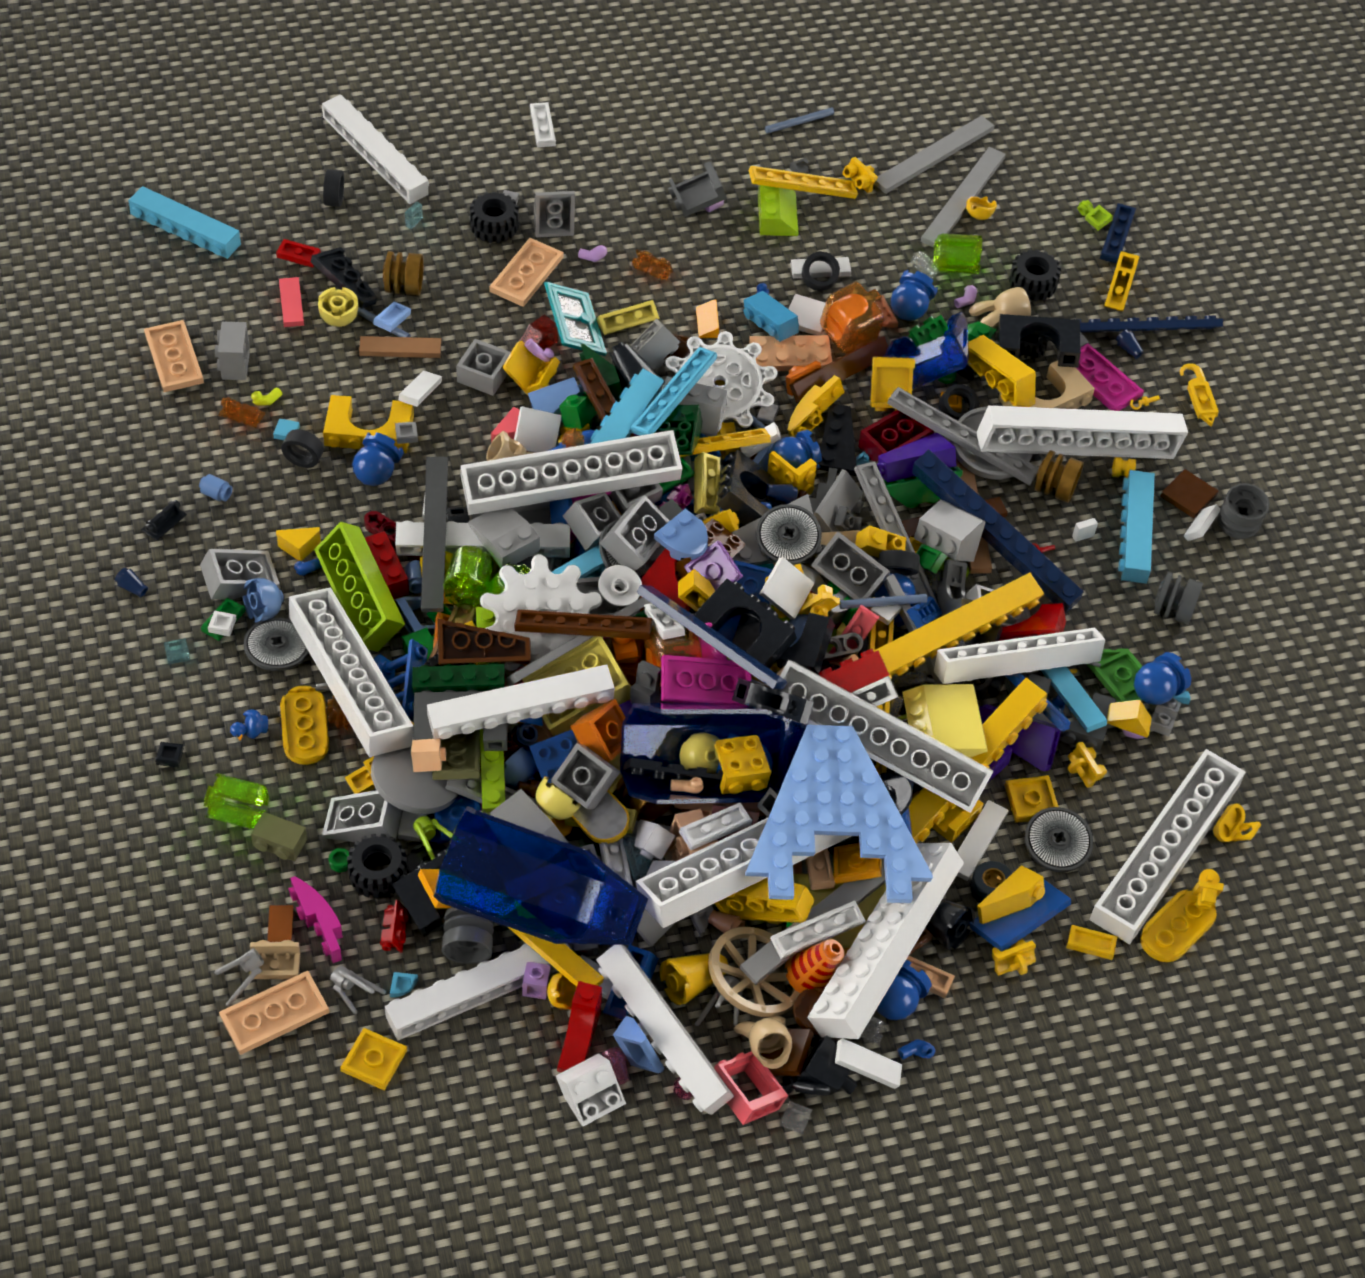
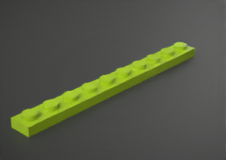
[476,607,506,813]

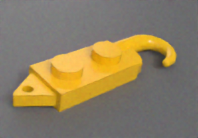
[1179,364,1219,427]

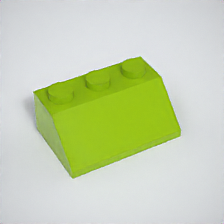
[758,185,798,236]

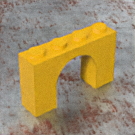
[323,395,414,453]

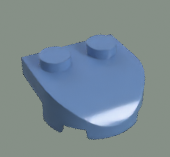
[654,508,708,561]

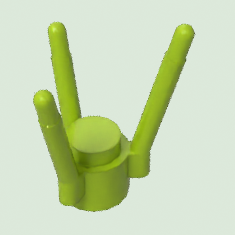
[413,816,460,860]

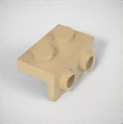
[249,940,301,979]

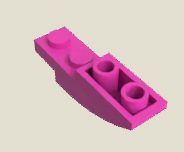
[288,876,343,963]

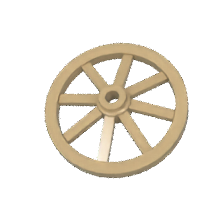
[708,927,800,1017]

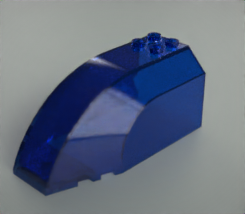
[620,703,807,804]
[433,806,648,945]

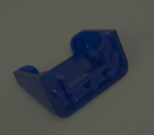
[883,311,969,389]

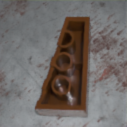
[437,618,532,666]

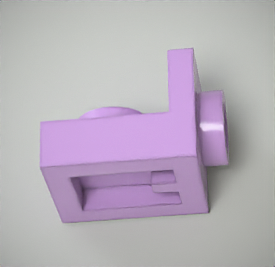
[522,962,550,1000]

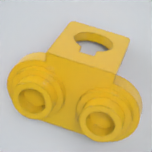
[1213,803,1261,842]

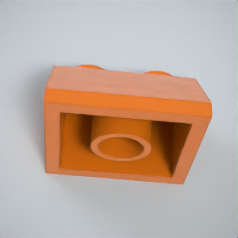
[570,699,637,762]

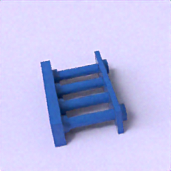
[374,639,428,723]

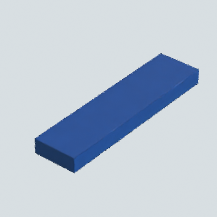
[907,596,942,629]

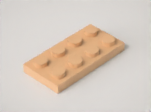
[489,238,564,307]
[144,320,204,392]
[749,335,832,371]
[219,970,330,1055]

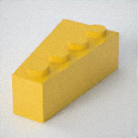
[964,335,1036,407]
[715,878,815,923]

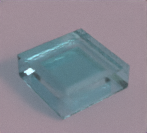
[405,202,423,229]
[164,638,190,665]

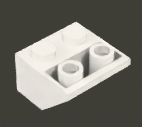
[556,1054,626,1126]

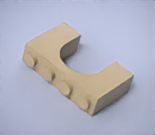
[998,360,1095,409]

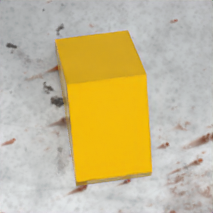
[276,527,321,561]
[1107,700,1152,738]

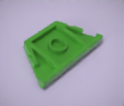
[1086,648,1142,702]

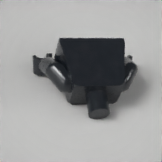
[781,1035,858,1096]

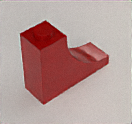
[641,548,692,613]
[999,603,1066,641]
[557,981,602,1072]

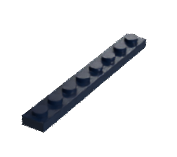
[1077,315,1223,333]

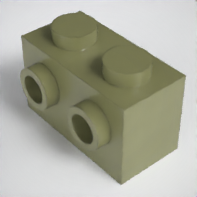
[251,812,307,861]

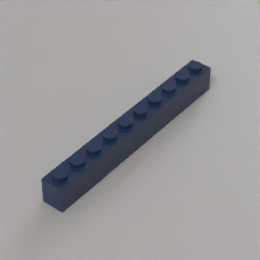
[912,449,1084,614]

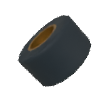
[970,861,1012,903]

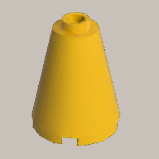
[660,953,728,1005]

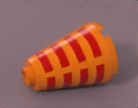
[785,939,844,993]

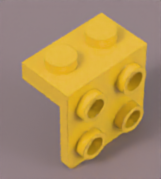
[503,341,560,395]
[767,451,817,495]
[714,735,771,794]

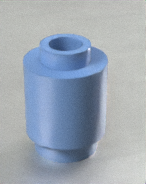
[199,474,232,501]
[405,560,422,593]

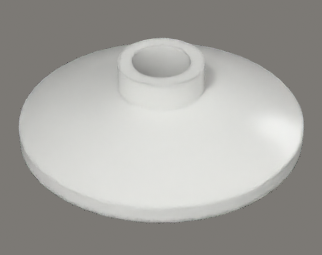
[598,565,642,606]

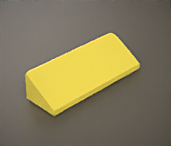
[596,300,660,335]
[694,452,720,514]

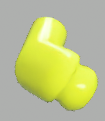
[251,387,283,406]

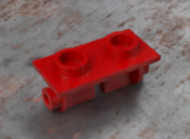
[380,900,409,953]

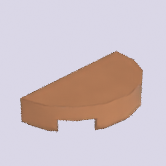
[870,295,898,328]

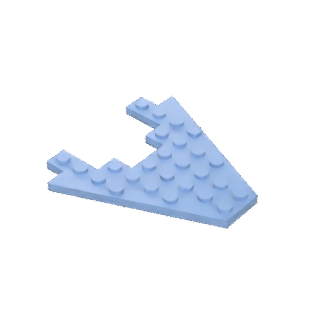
[745,725,933,903]

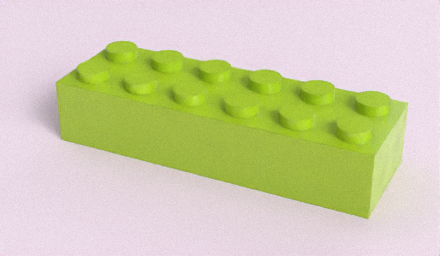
[314,522,405,652]

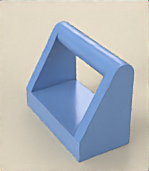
[396,596,435,635]
[613,1016,664,1073]

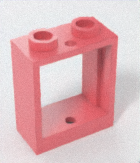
[714,1051,788,1125]

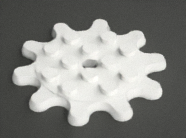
[662,331,777,431]
[480,555,602,671]

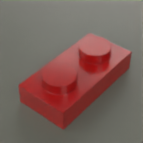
[276,239,321,268]

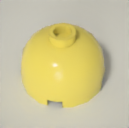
[318,287,358,327]
[679,733,720,774]
[535,777,581,820]

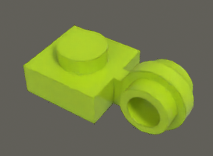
[1077,200,1113,231]

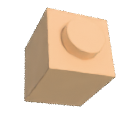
[411,738,446,772]

